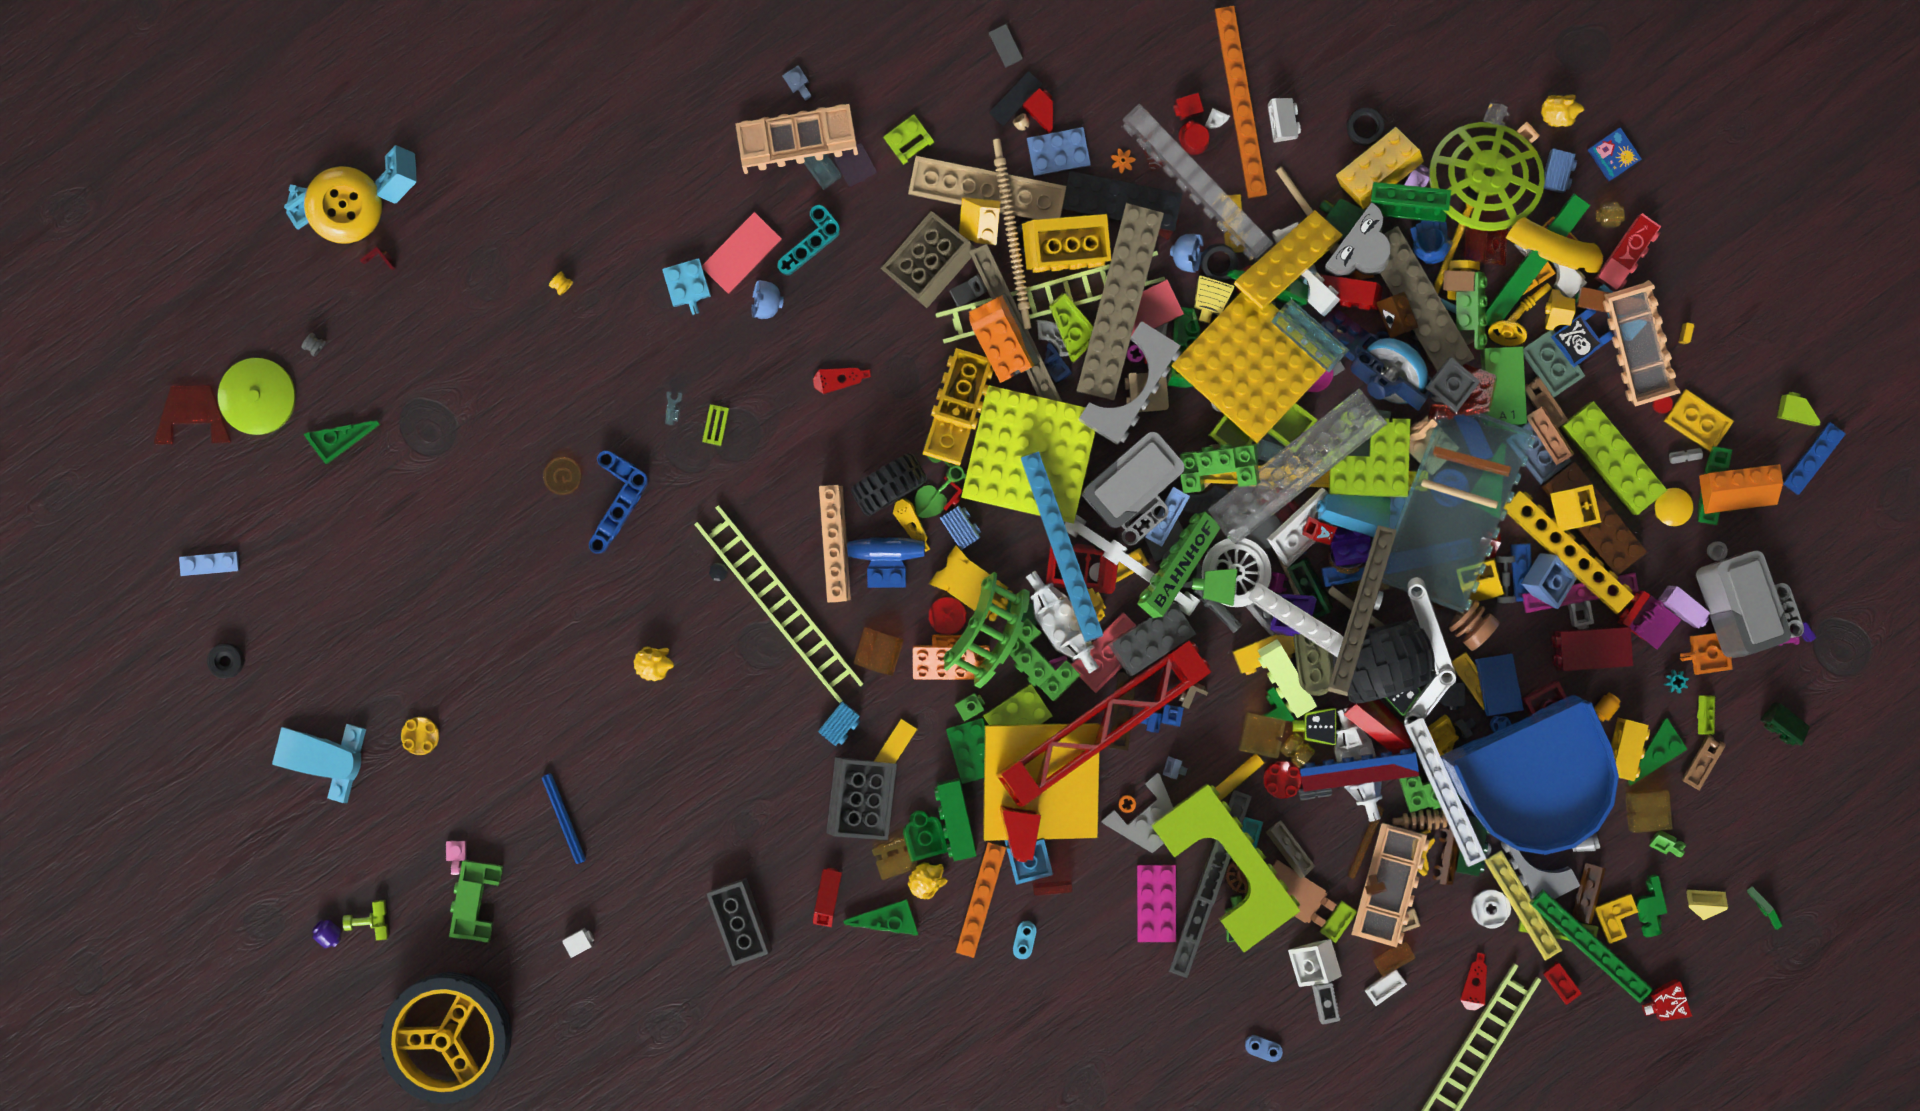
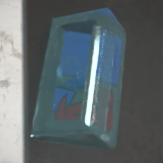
[804,154,842,190]

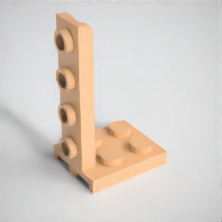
[1409,416,1459,475]

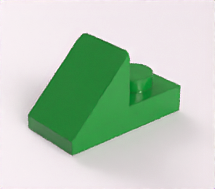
[1263,687,1294,722]

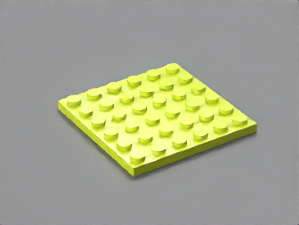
[961,385,1095,524]

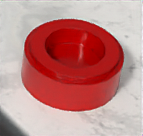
[1652,396,1673,414]

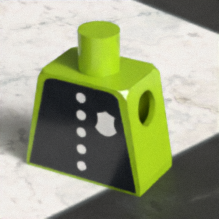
[1292,708,1336,745]

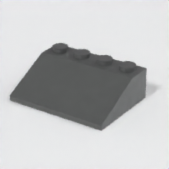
[826,757,897,840]

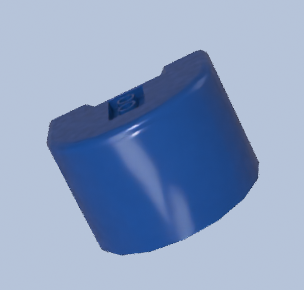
[1440,695,1619,855]

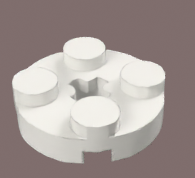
[1471,889,1511,928]

